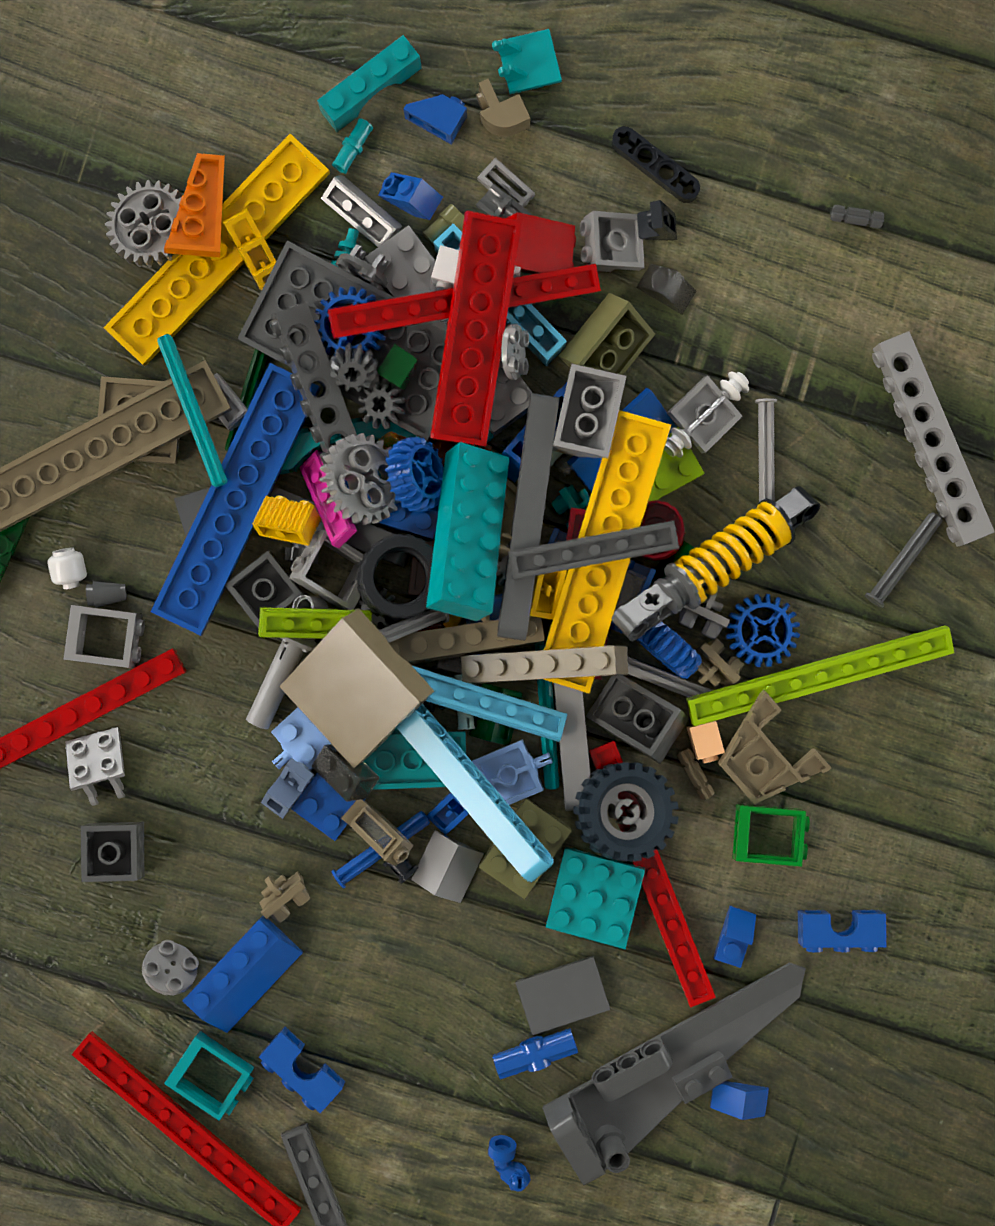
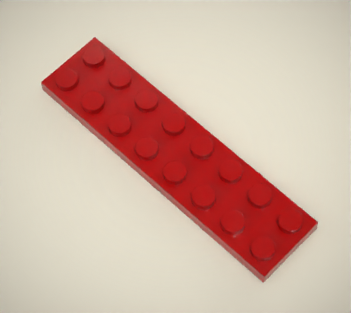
[430,211,522,446]

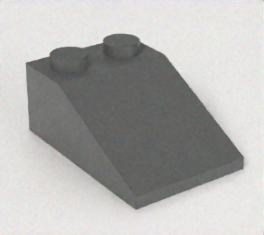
[586,675,689,764]

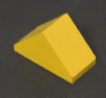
[530,570,567,620]

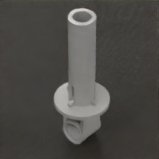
[246,595,328,729]

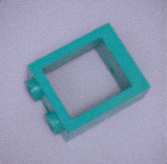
[164,1031,254,1121]

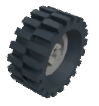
[573,762,679,862]

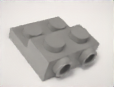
[579,211,644,272]

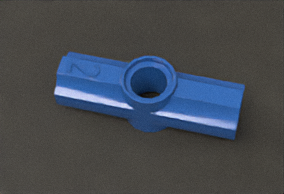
[493,1028,578,1079]

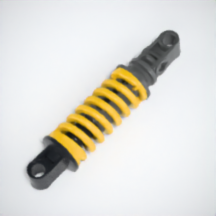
[612,486,821,641]

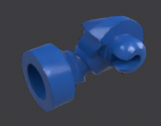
[488,1135,530,1192]

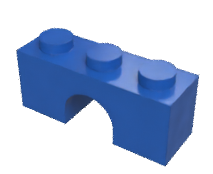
[798,910,886,952]
[259,1027,345,1113]

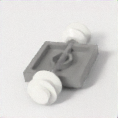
[664,372,749,457]

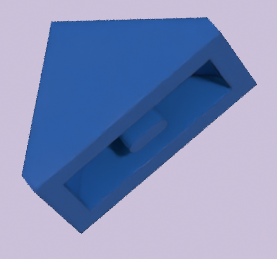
[427,792,469,835]
[710,1081,769,1120]

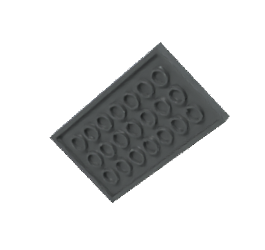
[237,240,447,442]

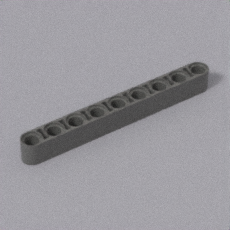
[497,393,559,641]

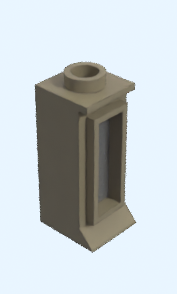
[341,798,414,866]

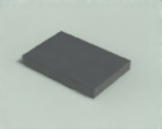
[515,956,610,1035]

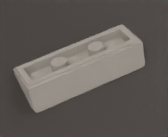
[321,175,402,247]

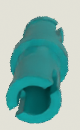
[332,118,373,174]

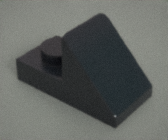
[637,200,677,241]

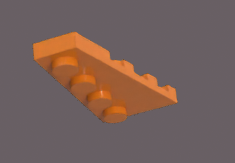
[164,153,225,257]

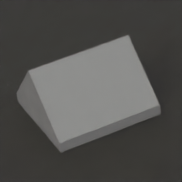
[411,830,484,903]

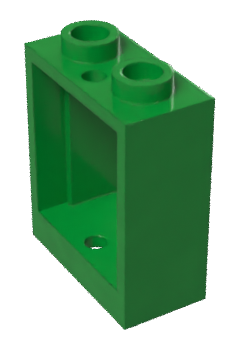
[732,804,810,867]

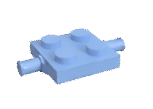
[271,707,335,771]
[472,739,553,805]

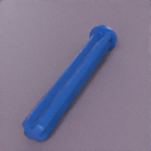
[331,811,430,889]

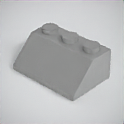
[552,364,626,458]

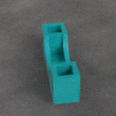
[317,35,422,132]

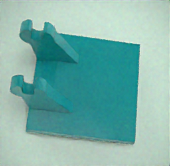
[492,29,562,94]

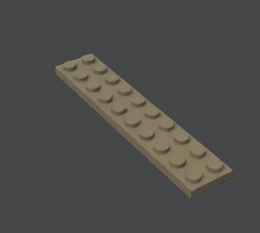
[0,360,232,532]

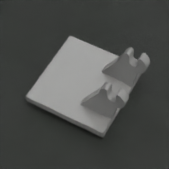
[65,727,125,806]

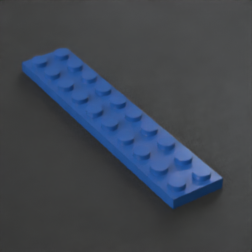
[151,363,321,636]

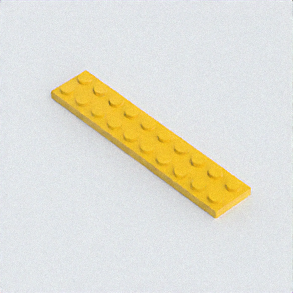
[104,134,330,366]
[544,410,671,693]

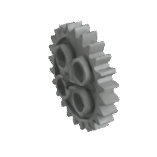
[105,180,182,268]
[319,433,401,525]

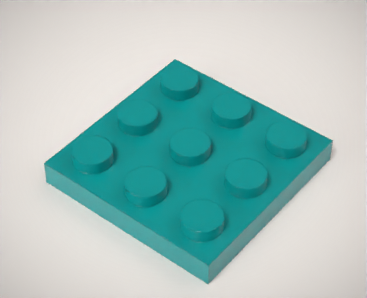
[546,847,646,949]

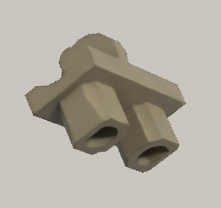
[695,638,744,687]
[259,871,310,923]

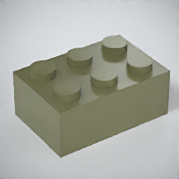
[479,798,572,899]

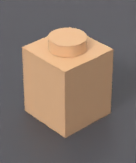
[687,721,725,763]

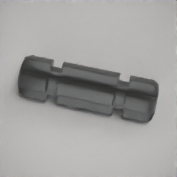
[830,205,884,228]

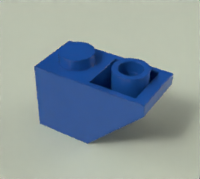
[378,172,443,220]

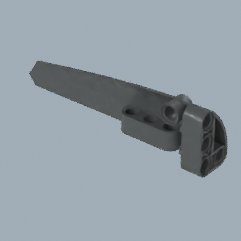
[542,962,806,1185]

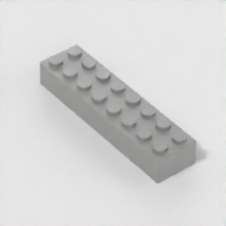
[365,225,532,437]

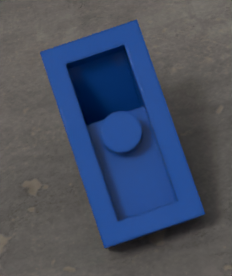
[713,905,756,968]

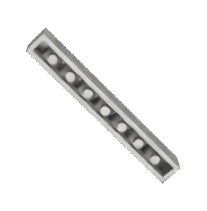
[872,331,995,547]

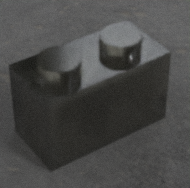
[311,744,380,802]

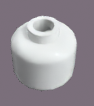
[48,547,87,589]

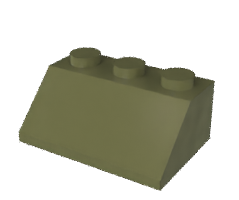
[559,293,655,375]

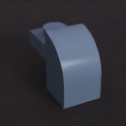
[261,758,314,819]

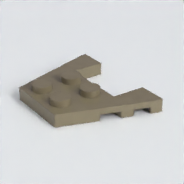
[718,690,831,804]

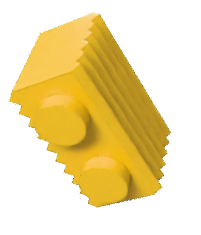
[252,496,321,546]

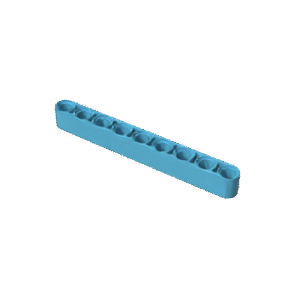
[396,703,554,882]

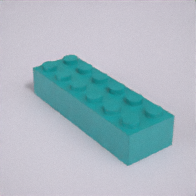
[426,442,509,621]

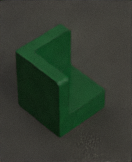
[377,344,418,390]

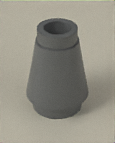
[86,581,127,608]

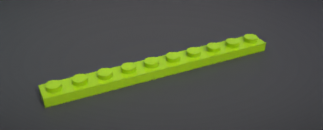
[686,625,954,726]

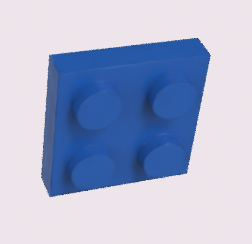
[291,764,368,841]

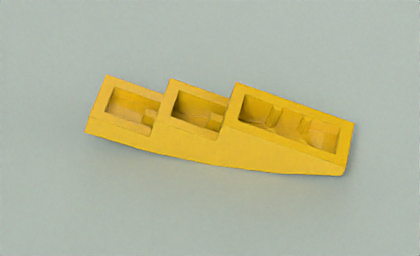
[223,209,276,291]

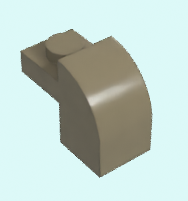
[476,79,530,136]

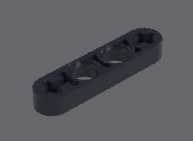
[612,126,700,203]

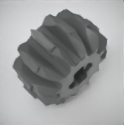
[330,343,378,392]
[358,382,405,429]

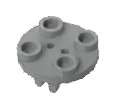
[499,323,529,380]
[142,940,198,995]

